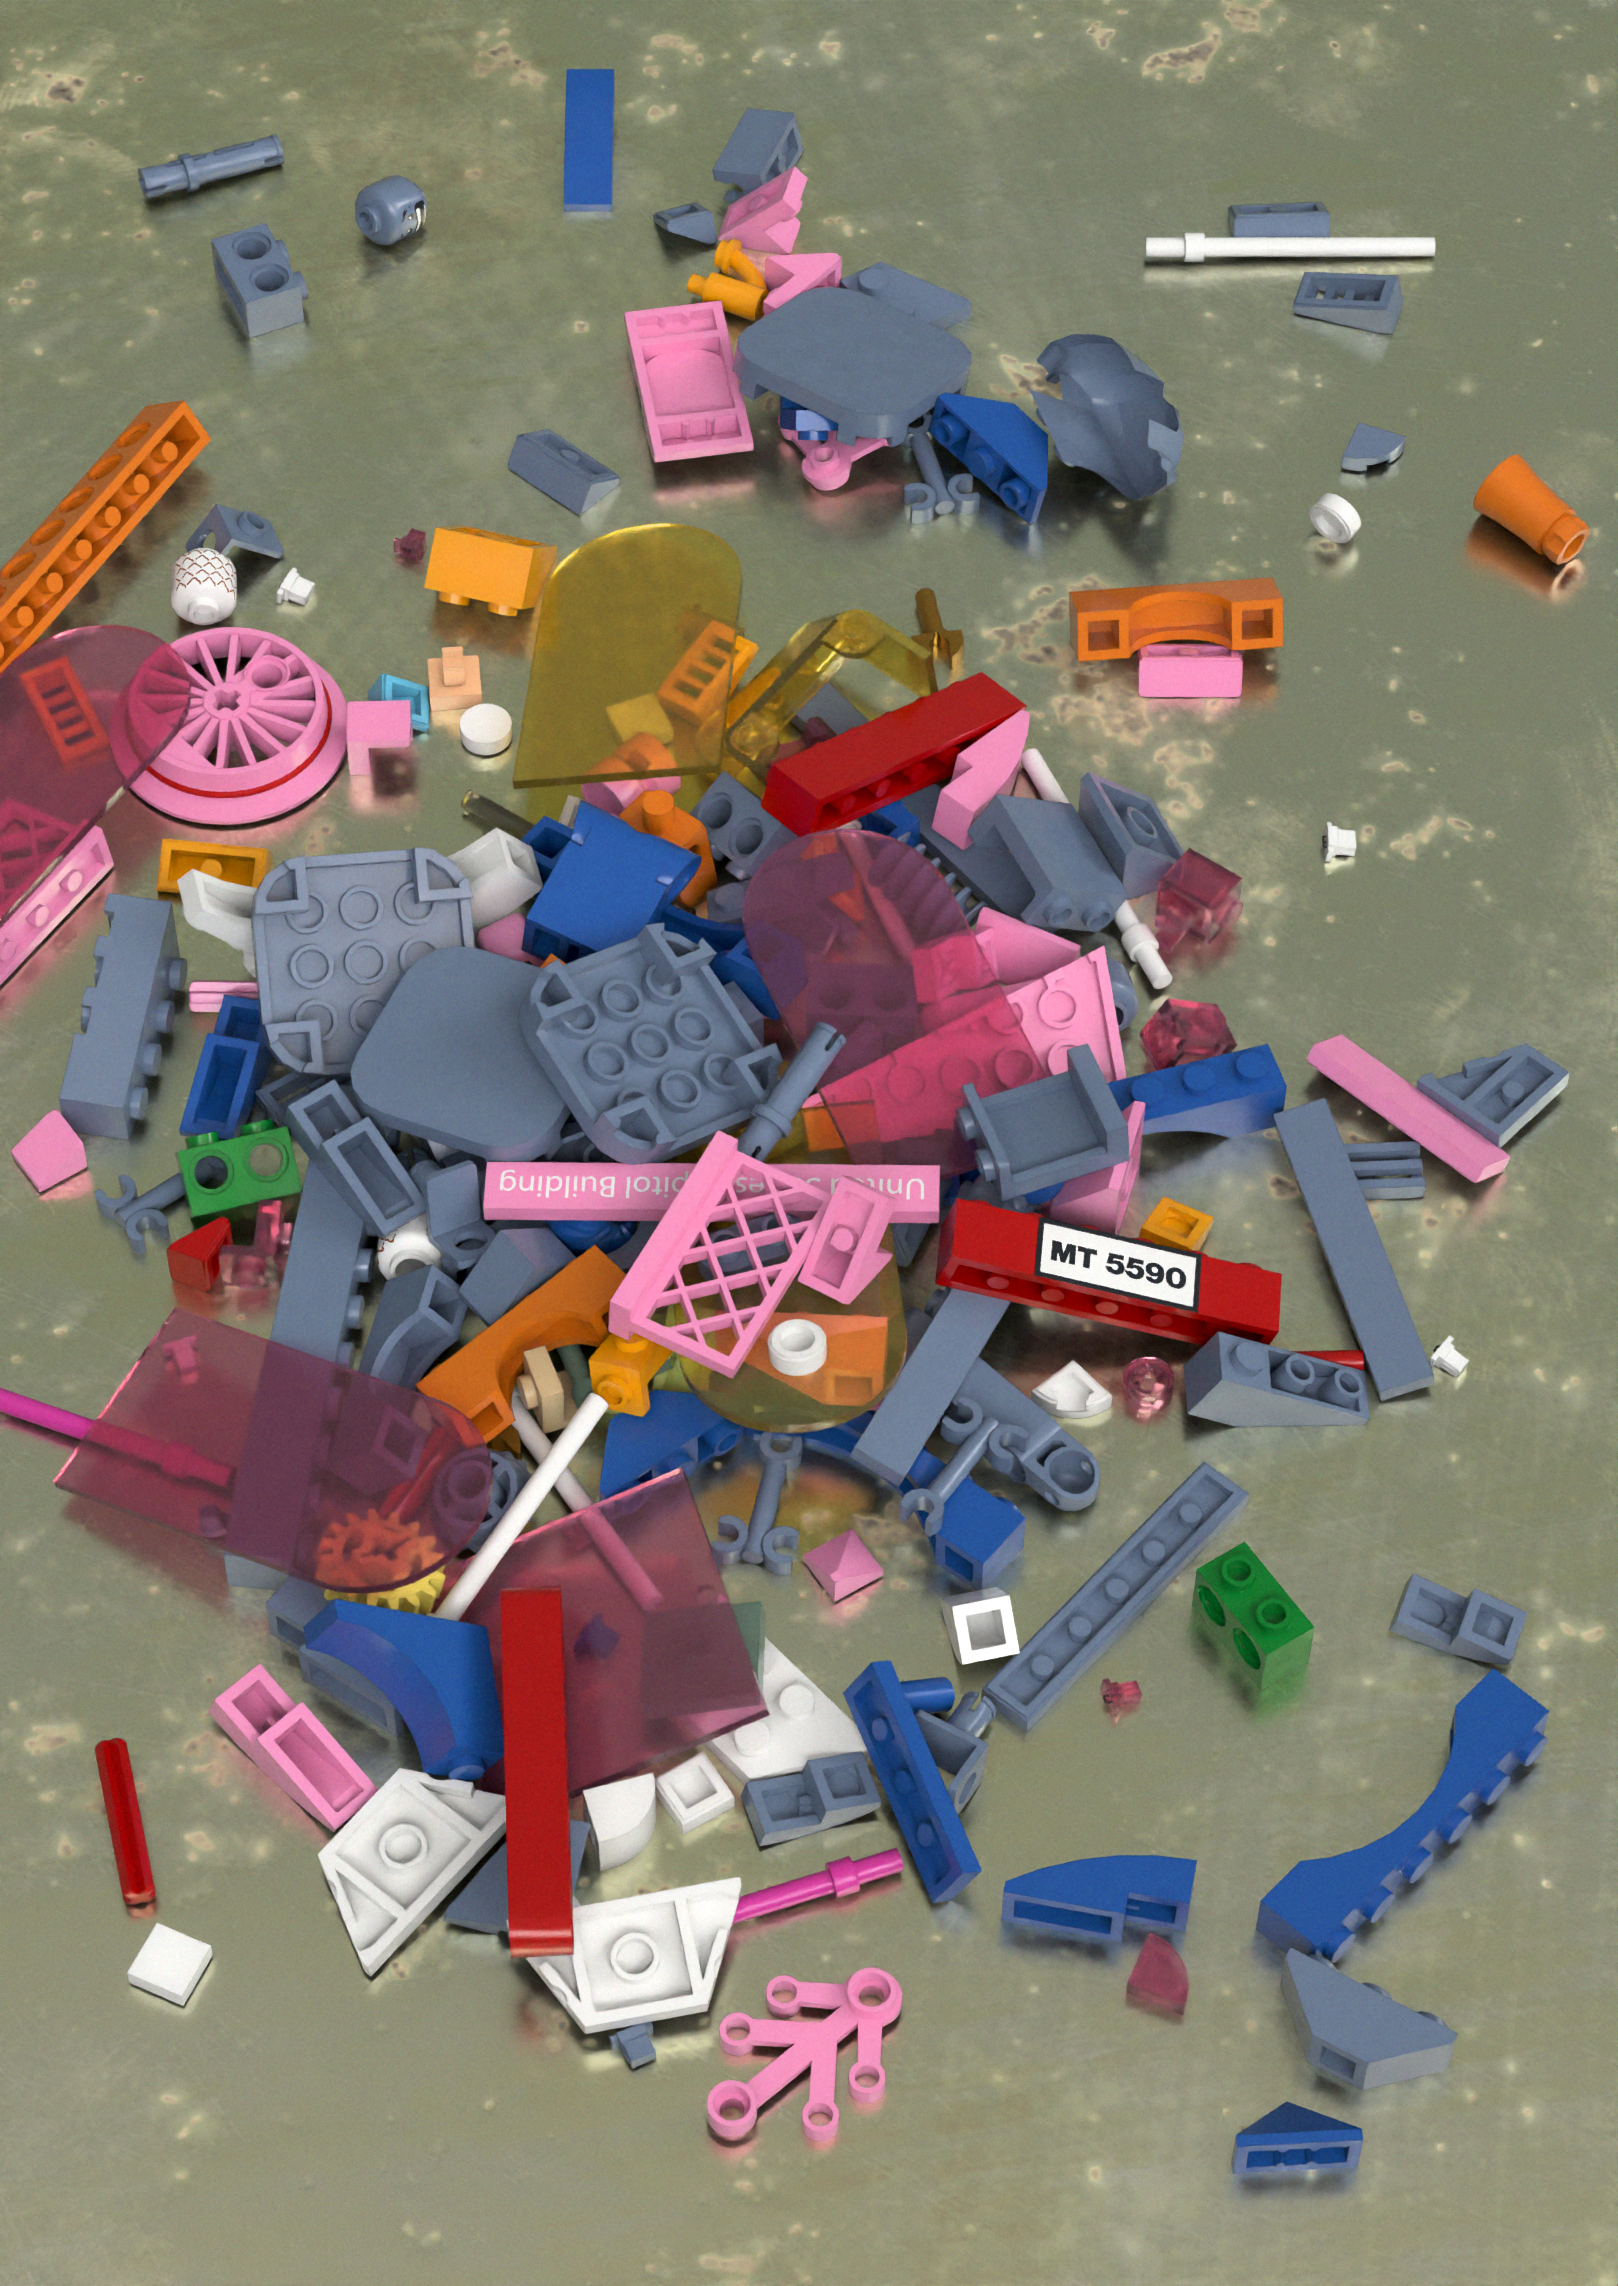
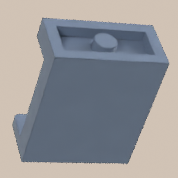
[967,794,1129,932]
[955,1043,1130,1201]

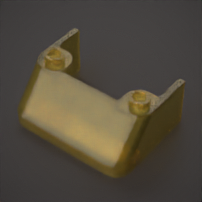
[695,609,938,799]

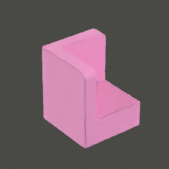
[346,700,413,775]

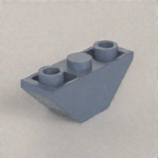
[1280,1948,1458,2091]

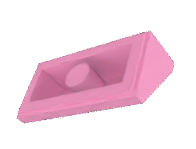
[1136,644,1243,697]
[975,906,1081,985]

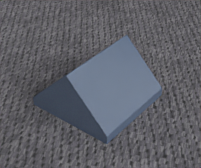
[1078,772,1196,901]

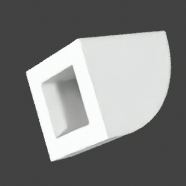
[940,1587,1020,1665]
[583,1773,656,1871]

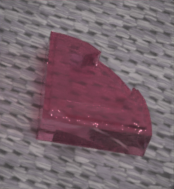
[1126,1932,1189,2015]

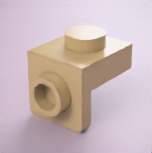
[517,1345,578,1433]

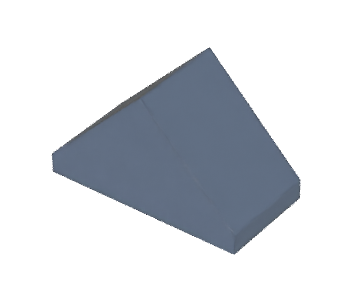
[458,1227,577,1327]

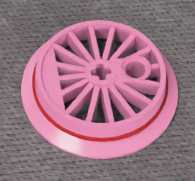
[110,627,347,825]

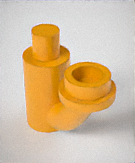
[687,238,769,322]

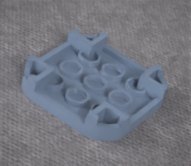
[733,287,971,448]
[251,847,475,1077]
[520,922,783,1165]
[350,946,571,1165]

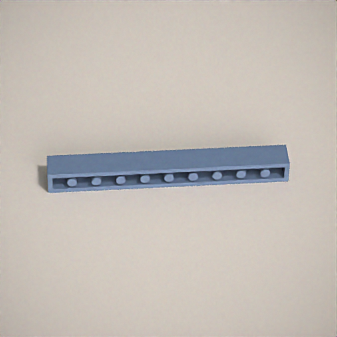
[223,1085,401,1590]

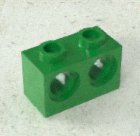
[175,1119,302,1218]
[1192,1541,1315,1691]

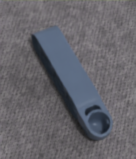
[887,1307,1101,1511]

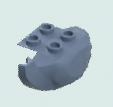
[1029,334,1184,500]

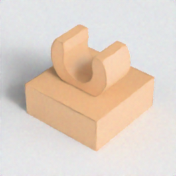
[427,646,482,711]

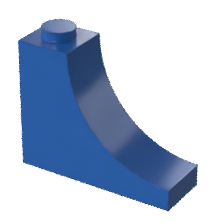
[303,1599,504,1782]

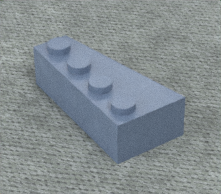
[59,893,188,1140]

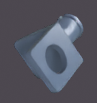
[408,1160,497,1269]
[915,1691,997,1815]

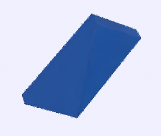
[1231,2101,1363,2174]

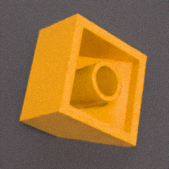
[424,525,558,617]

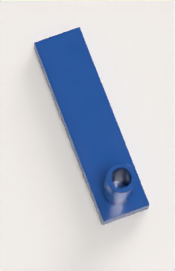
[843,1660,982,1903]

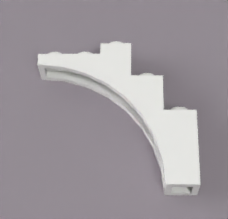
[177,827,543,978]

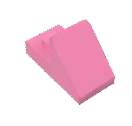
[717,166,808,255]
[762,253,842,317]
[797,1175,898,1305]

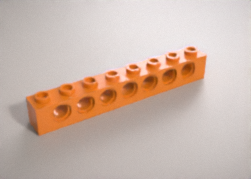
[0,400,211,681]

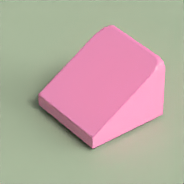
[11,1109,88,1192]

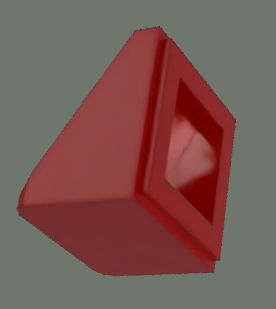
[166,1216,234,1293]

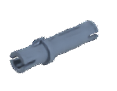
[138,134,284,199]
[737,1021,847,1162]

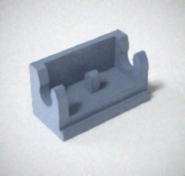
[712,108,804,203]

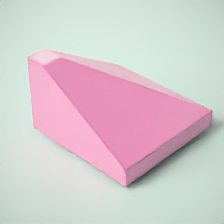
[803,1529,884,1602]

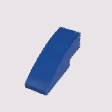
[564,69,615,212]
[179,994,273,1141]
[1001,1855,1197,1942]

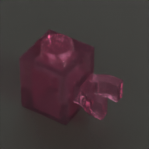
[1155,848,1244,954]

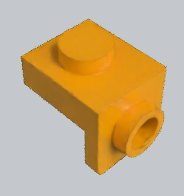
[589,1333,674,1417]

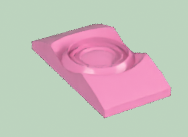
[624,301,754,463]

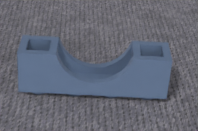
[327,1264,468,1499]

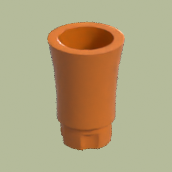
[1473,454,1591,565]

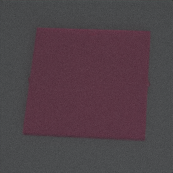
[430,1467,770,1800]

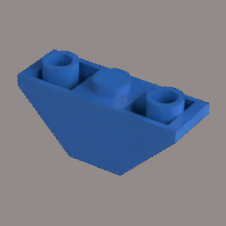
[928,393,1048,525]
[599,1390,743,1525]

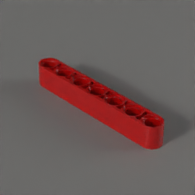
[500,1585,574,1959]

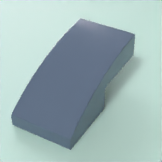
[1389,1573,1527,1665]
[741,1751,882,1846]

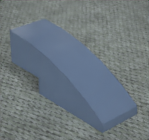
[283,1079,426,1238]
[266,1570,404,1738]

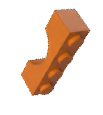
[1069,577,1283,662]
[415,1245,626,1453]

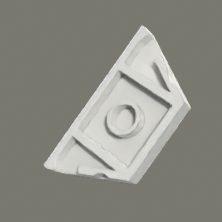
[678,1596,871,1785]
[317,1768,506,1976]
[506,1876,742,2034]

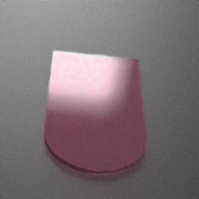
[0,625,192,929]
[742,829,1047,1181]
[53,1307,494,1594]

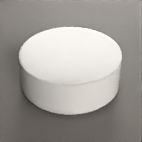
[1309,493,1361,543]
[460,704,512,755]
[768,1319,827,1376]

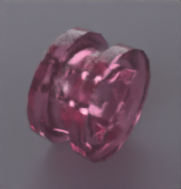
[1122,1357,1174,1413]

